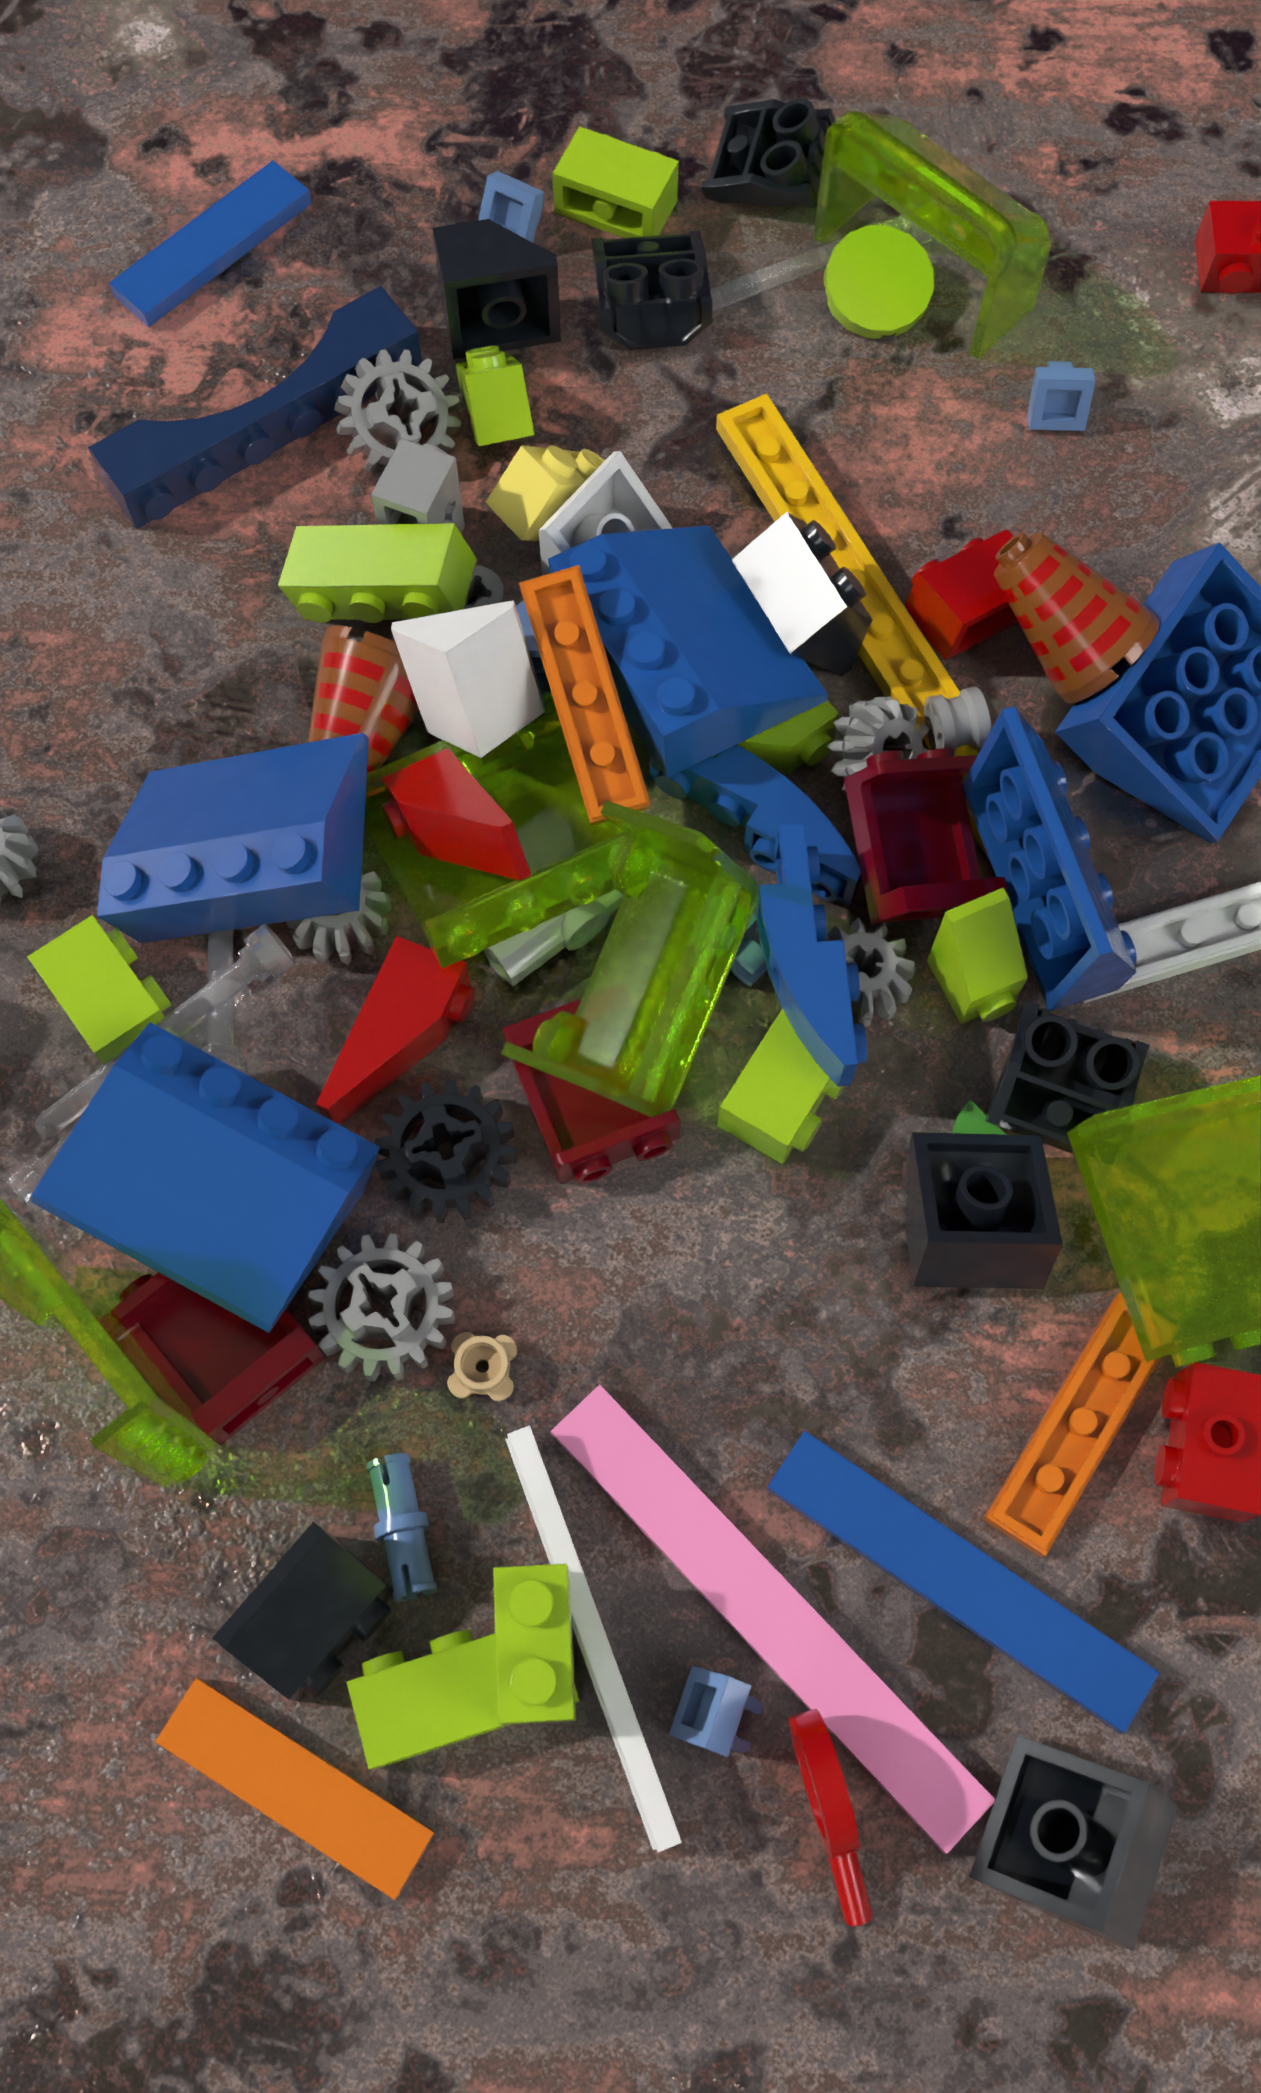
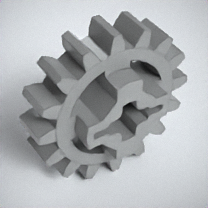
[335,349,461,472]
[308,1233,455,1382]

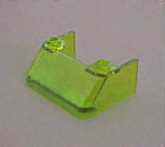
[813,111,1051,360]
[501,800,757,1117]

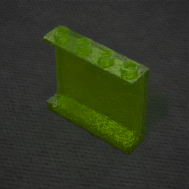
[364,693,671,969]
[1067,1075,1261,1368]
[0,1198,217,1487]

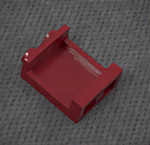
[844,748,1008,925]
[502,983,681,1184]
[110,1272,326,1446]

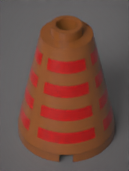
[994,532,1160,703]
[308,625,420,789]

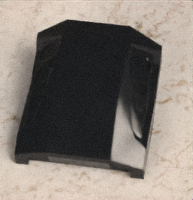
[701,99,839,208]
[591,230,713,350]
[985,1001,1150,1167]

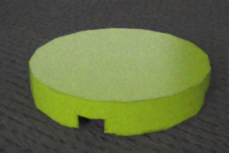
[823,225,934,339]

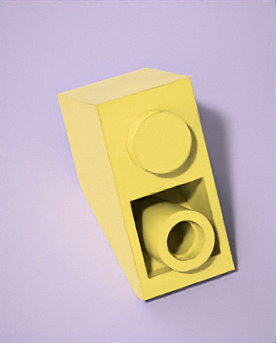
[486,445,605,541]

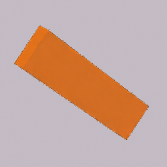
[519,565,651,826]
[982,1292,1178,1558]
[155,1678,436,1900]

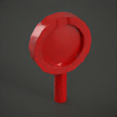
[788,1709,873,1926]

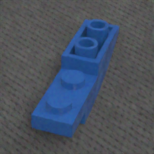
[649,745,862,906]
[755,823,867,1086]

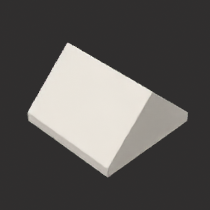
[539,451,672,576]
[391,600,545,758]

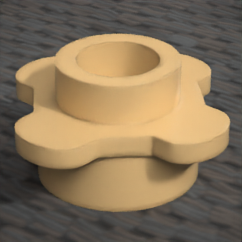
[447,1332,517,1402]

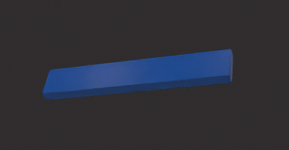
[766,1430,1160,1734]

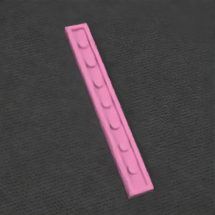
[551,1385,995,1854]

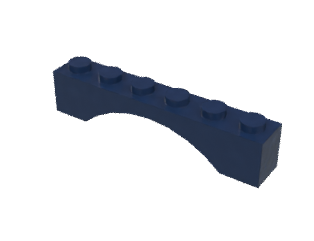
[88,286,422,530]

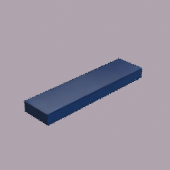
[109,160,312,327]

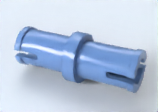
[366,1453,438,1602]

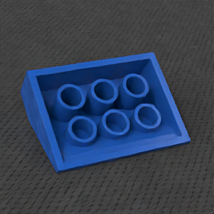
[548,525,828,778]
[1055,542,1261,843]
[962,706,1137,1011]
[97,733,369,943]
[31,1022,380,1333]

